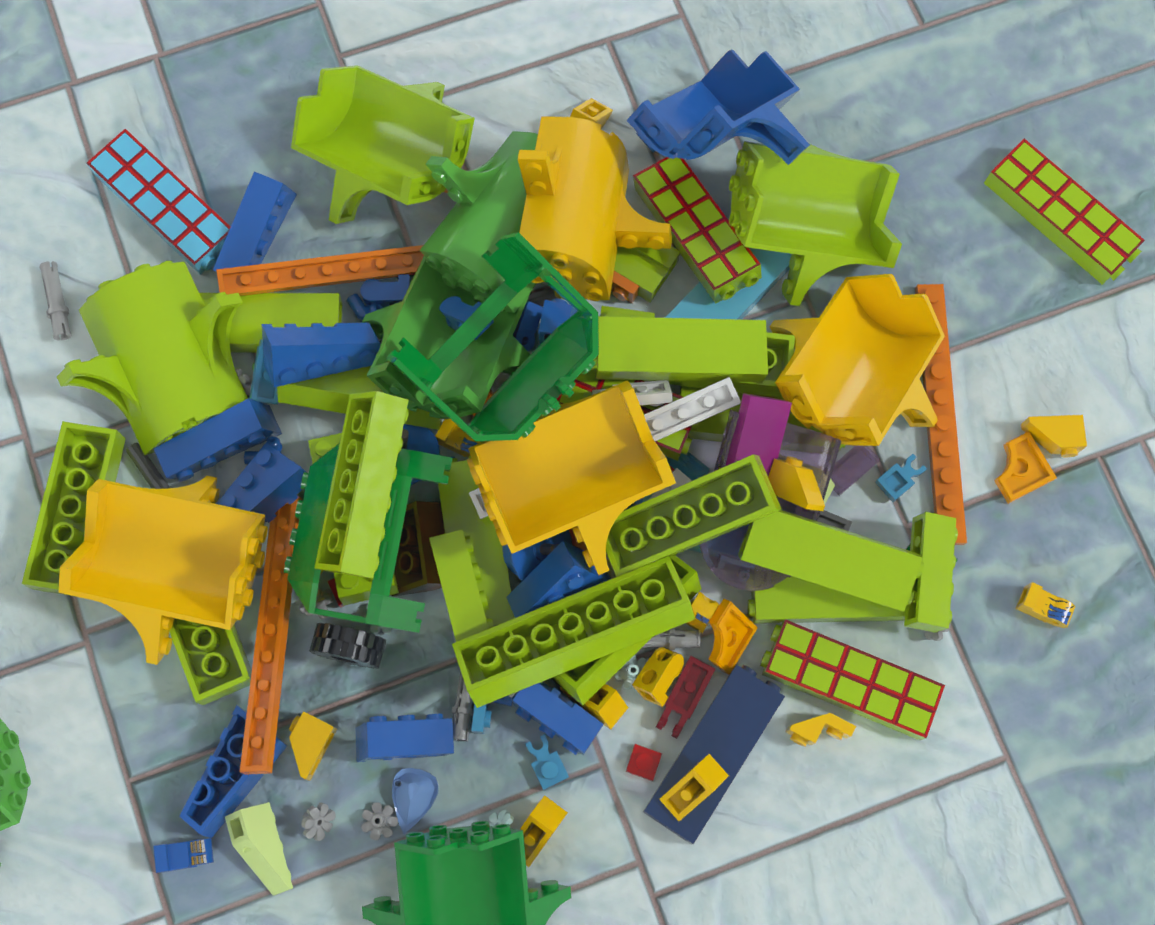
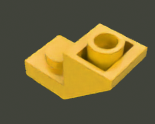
[786,713,856,747]

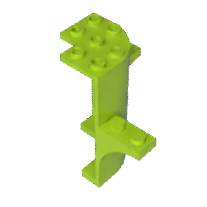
[291,65,475,224]
[729,141,902,306]
[57,261,248,455]

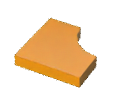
[994,431,1057,504]
[709,598,758,675]

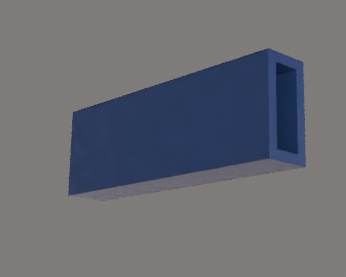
[643,665,785,845]

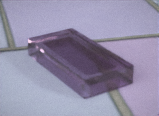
[827,446,881,496]

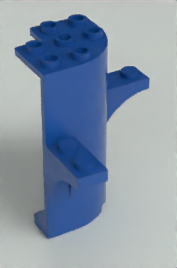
[627,49,810,165]

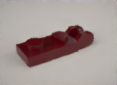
[656,656,715,739]

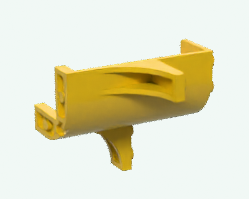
[518,116,672,301]
[769,274,945,446]
[467,380,676,575]
[59,475,268,665]

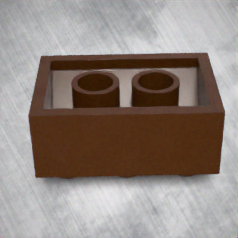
[391,501,445,596]

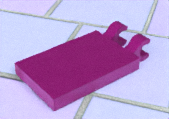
[725,394,792,476]

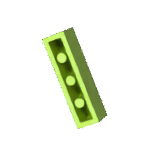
[904,512,958,633]
[429,529,494,642]

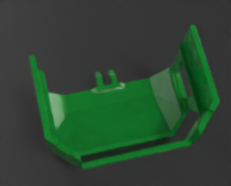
[386,232,599,441]
[284,443,452,633]

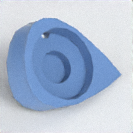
[392,768,439,834]

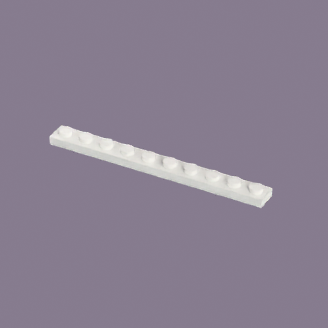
[469,377,741,519]

